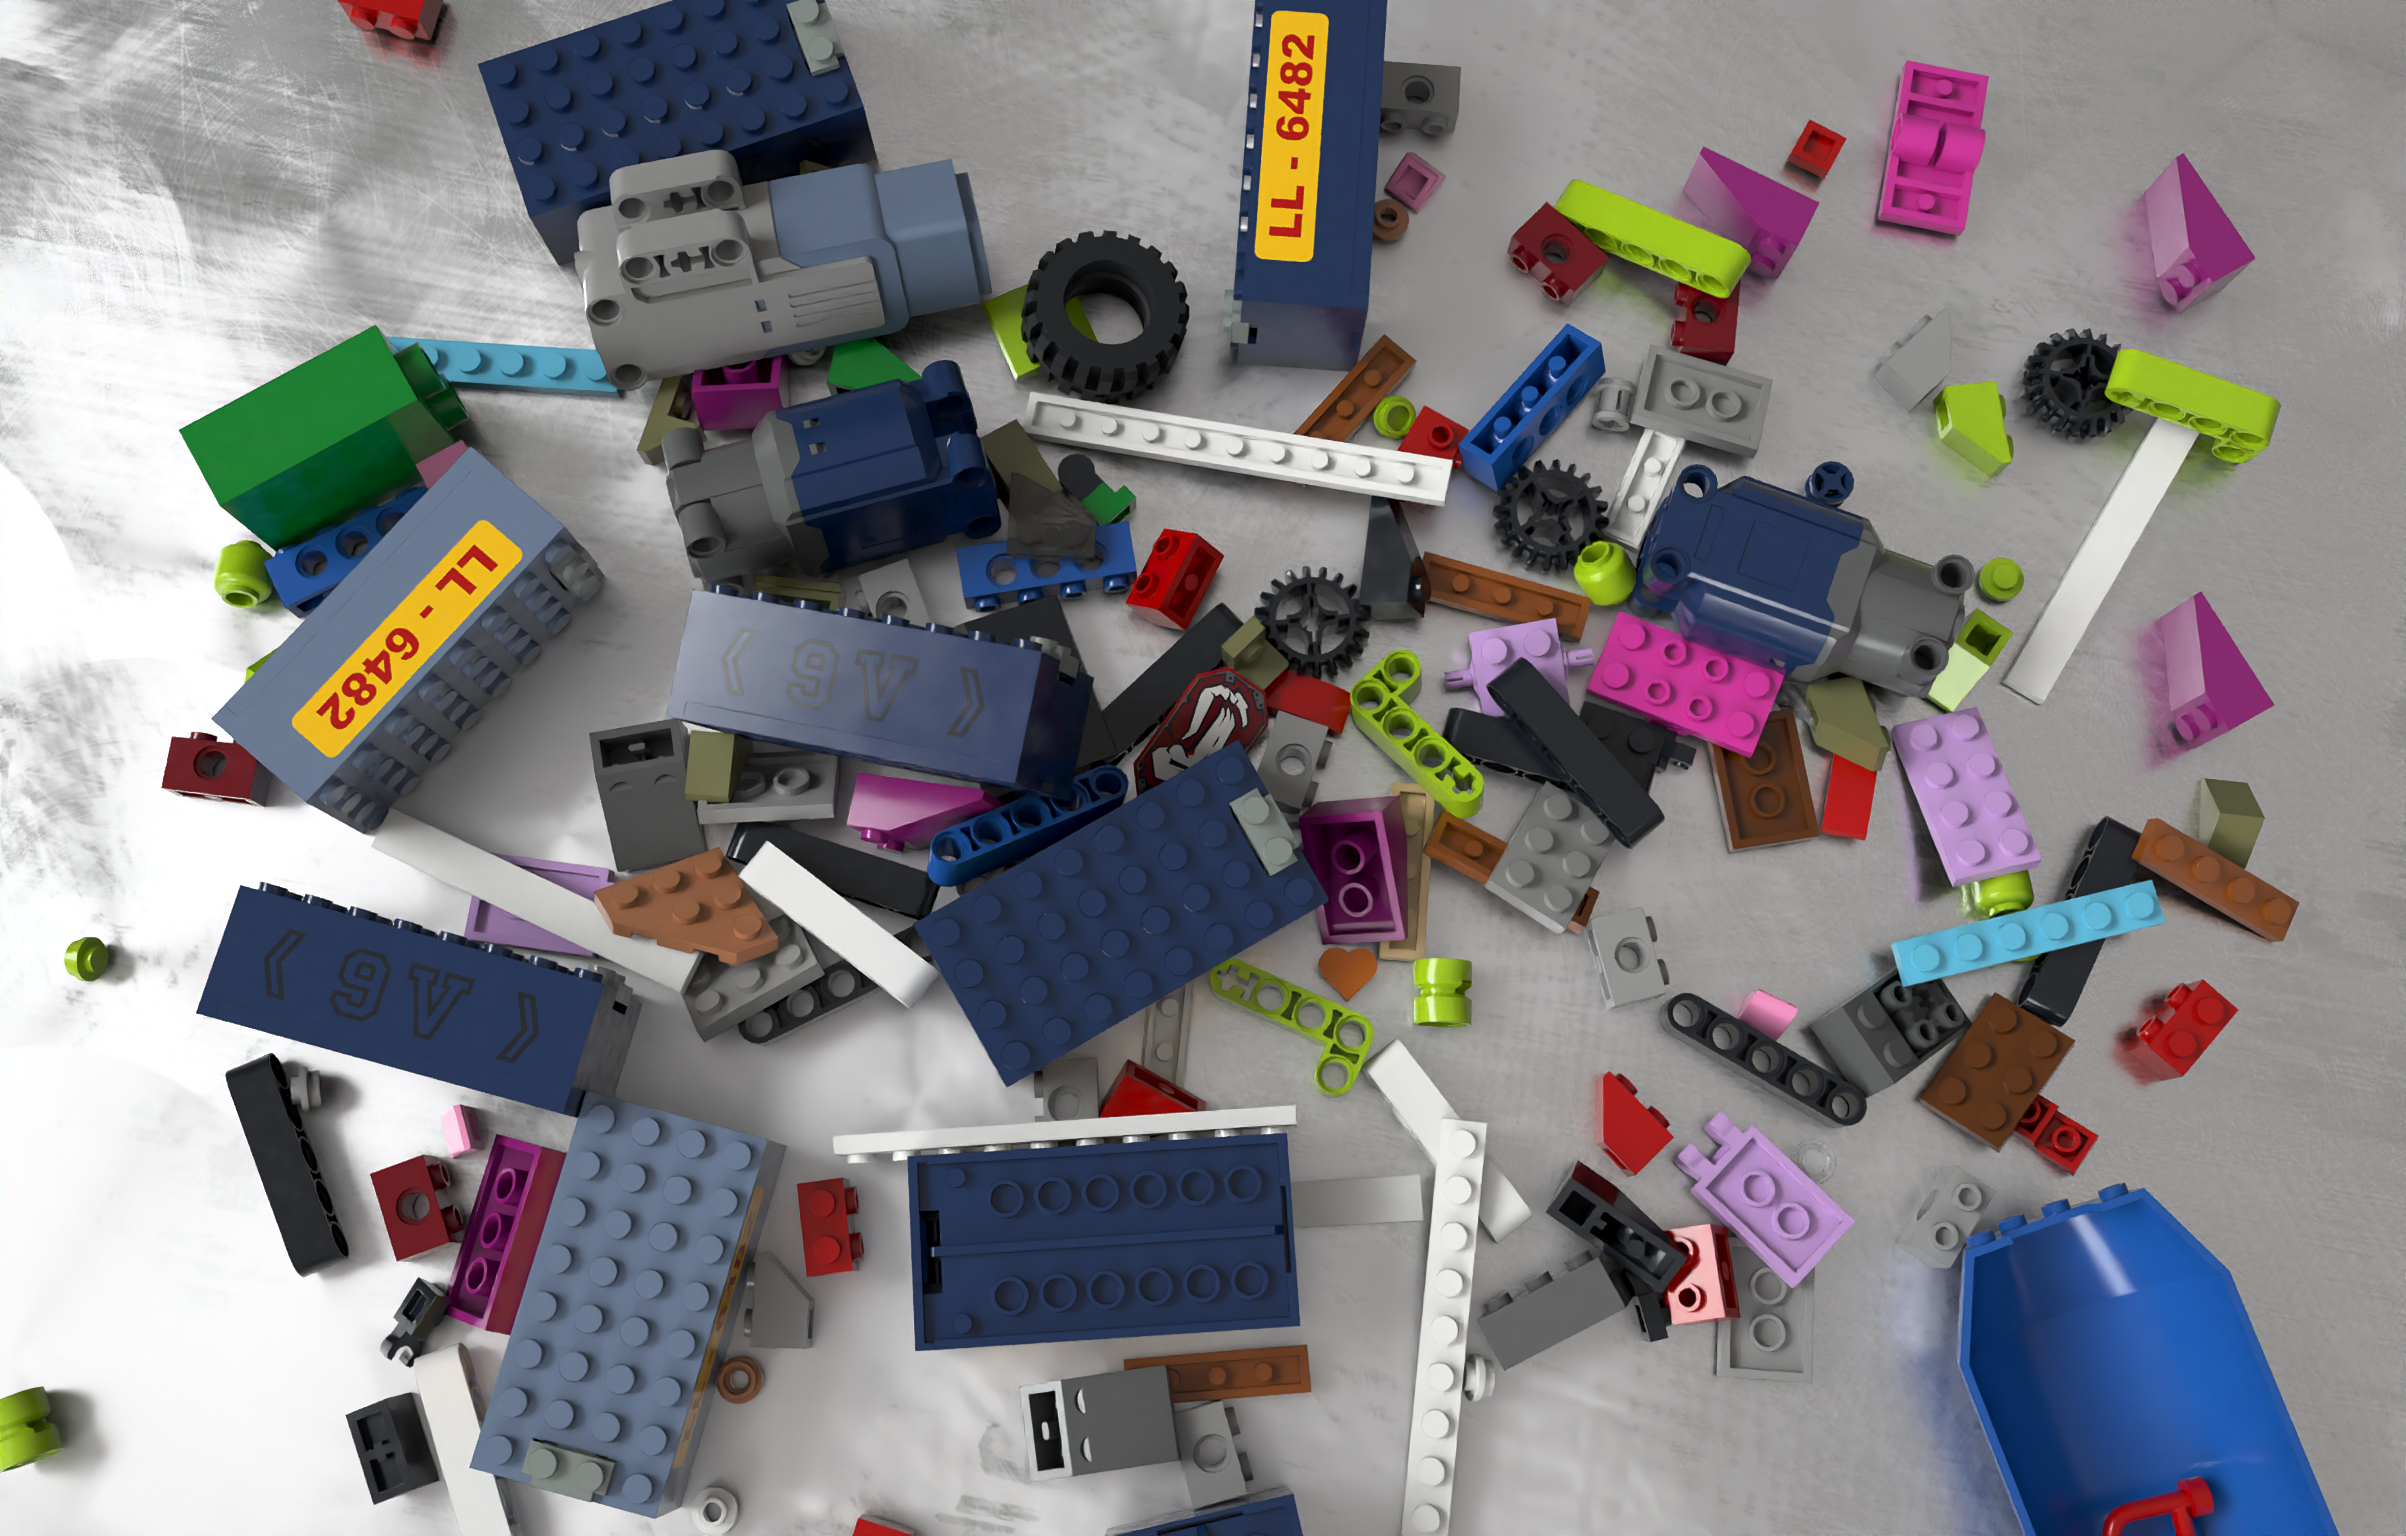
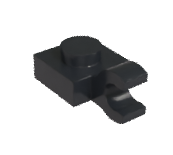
[1623,1267,1672,1342]
[380,1277,451,1368]

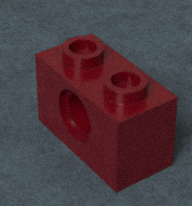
[1507,202,1609,307]
[1670,279,1741,366]
[161,732,272,807]
[370,1154,464,1262]

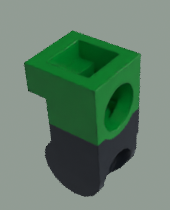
[1058,454,1136,526]

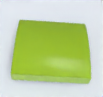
[982,284,1098,381]

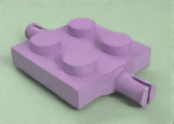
[1444,618,1594,717]

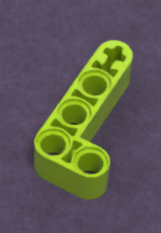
[2105,349,2281,463]
[1350,649,1484,818]
[1209,958,1374,1098]

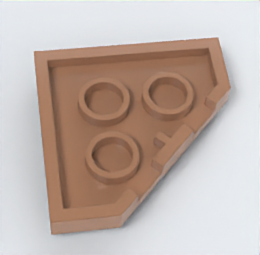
[594,847,778,965]

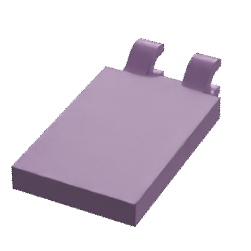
[464,852,616,959]
[1673,1111,1856,1288]

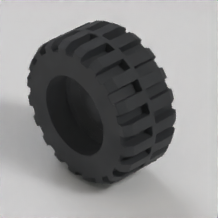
[1021,230,1189,404]

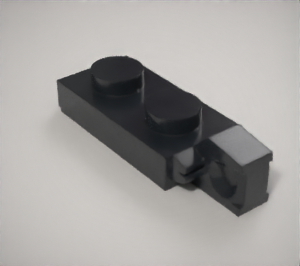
[1578,700,1697,772]

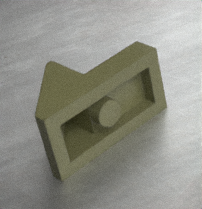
[637,375,707,466]
[1221,616,1289,690]

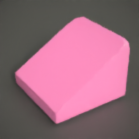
[1384,152,1446,212]
[1737,989,1798,1041]
[441,1104,484,1159]

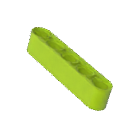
[1553,179,1752,298]

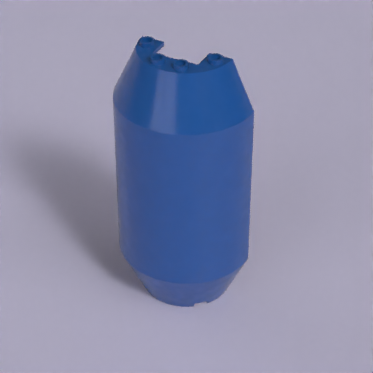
[1956,1182,2339,1536]

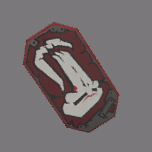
[1133,667,1269,797]

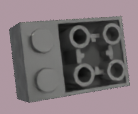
[589,719,706,872]
[1810,967,1972,1099]
[1019,1364,1181,1482]

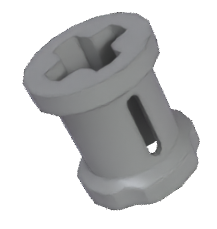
[1592,377,1636,432]

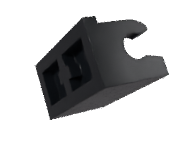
[345,1392,440,1505]

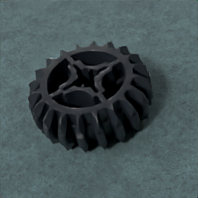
[2019,328,2133,443]
[1492,459,1610,576]
[1254,565,1370,680]

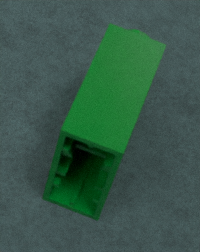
[179,325,470,552]

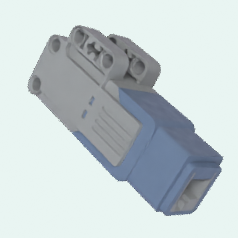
[574,150,992,391]

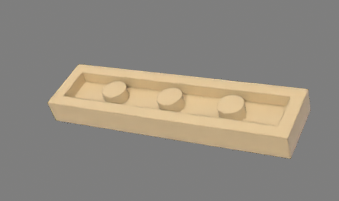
[1378,782,1435,962]

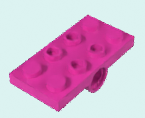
[1878,60,1989,236]
[1586,611,1785,758]

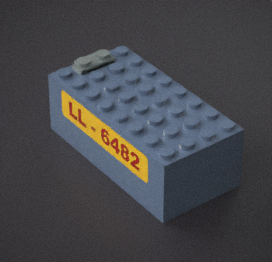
[211,446,605,834]
[469,1091,787,1519]

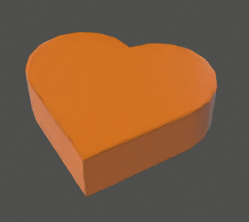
[1318,947,1378,1002]

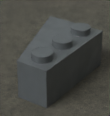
[1477,1250,1634,1371]

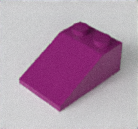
[1683,146,1819,279]
[2144,153,2256,314]
[691,354,790,431]
[2160,592,2274,748]
[847,772,1005,854]
[1298,796,1408,944]

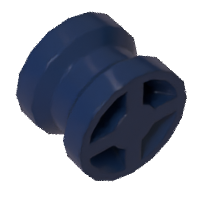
[1803,461,1854,508]

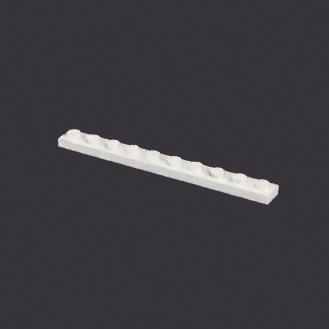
[1022,392,1453,507]
[833,1105,1298,1164]
[1401,1117,1487,1536]

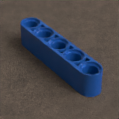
[927,765,1129,887]

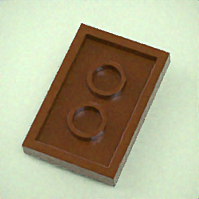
[1707,708,1820,852]
[1920,992,2075,1153]

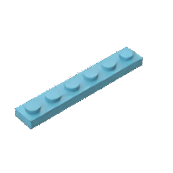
[386,336,621,398]
[1891,880,2166,988]

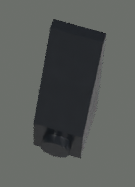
[1358,495,1431,620]
[1546,1160,1689,1293]

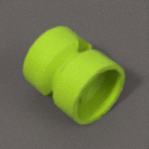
[1413,958,1472,1027]
[0,1386,63,1473]

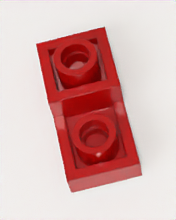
[1264,669,1351,737]
[1820,753,1877,840]
[2012,1095,2099,1176]

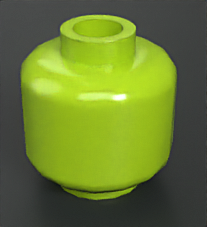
[212,540,273,608]
[1573,541,1637,606]
[1970,869,2034,919]

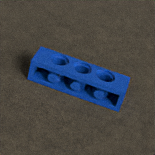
[1458,323,1606,492]
[264,485,429,619]
[956,521,1137,613]

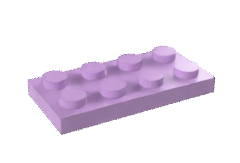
[1891,707,2042,887]

